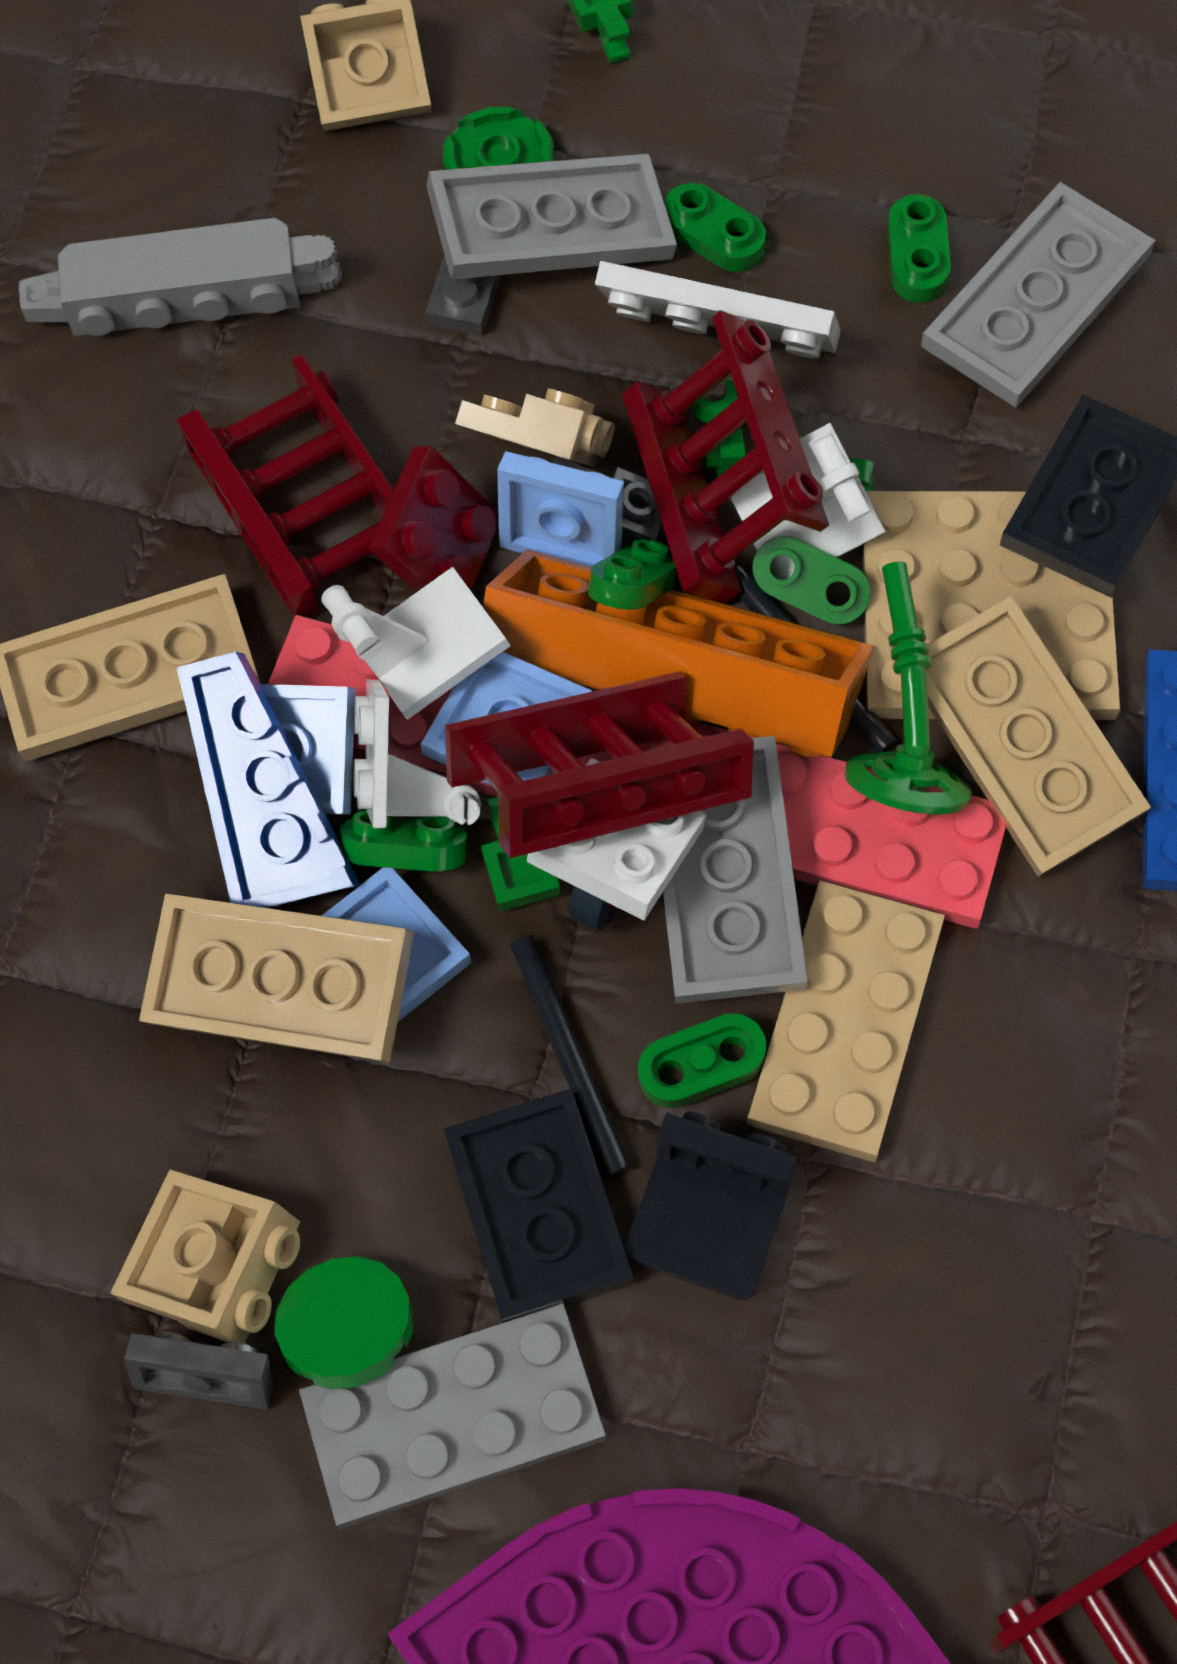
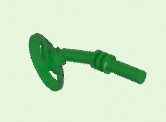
[844,561,972,814]

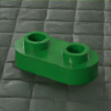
[664,183,766,272]
[887,194,951,303]
[753,536,871,624]
[587,539,677,610]
[340,810,467,871]
[638,1013,766,1108]

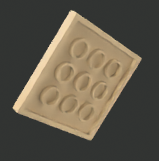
[862,491,1120,720]

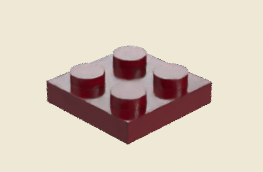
[368,445,499,592]

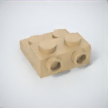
[300,0,432,131]
[455,388,614,467]
[110,1170,300,1344]

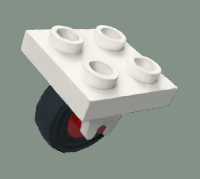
[527,758,707,930]

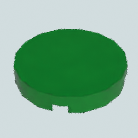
[443,107,554,170]
[275,1256,413,1390]

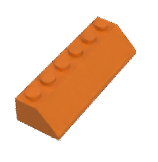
[483,549,874,757]

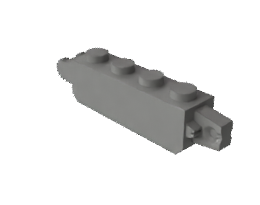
[19,218,342,336]

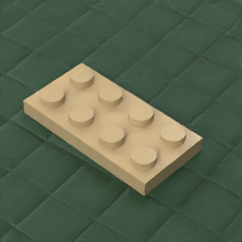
[0,574,261,762]
[926,595,1151,878]
[747,880,945,1163]
[139,894,414,1063]

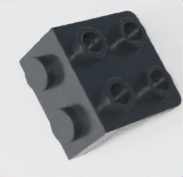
[625,1112,797,1301]

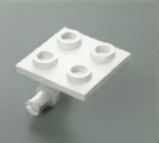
[731,423,886,579]
[322,567,511,720]
[353,679,481,828]

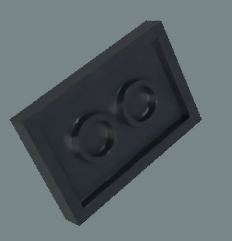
[999,394,1177,598]
[443,1088,634,1323]

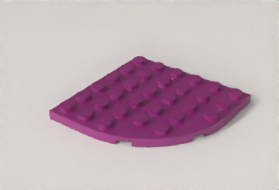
[387,1488,951,1664]

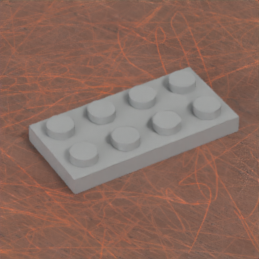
[426,154,677,279]
[921,182,1155,408]
[647,736,808,1004]
[299,1303,606,1529]

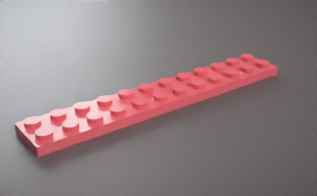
[268,615,1006,929]

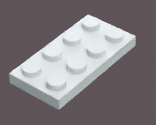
[595,261,841,359]

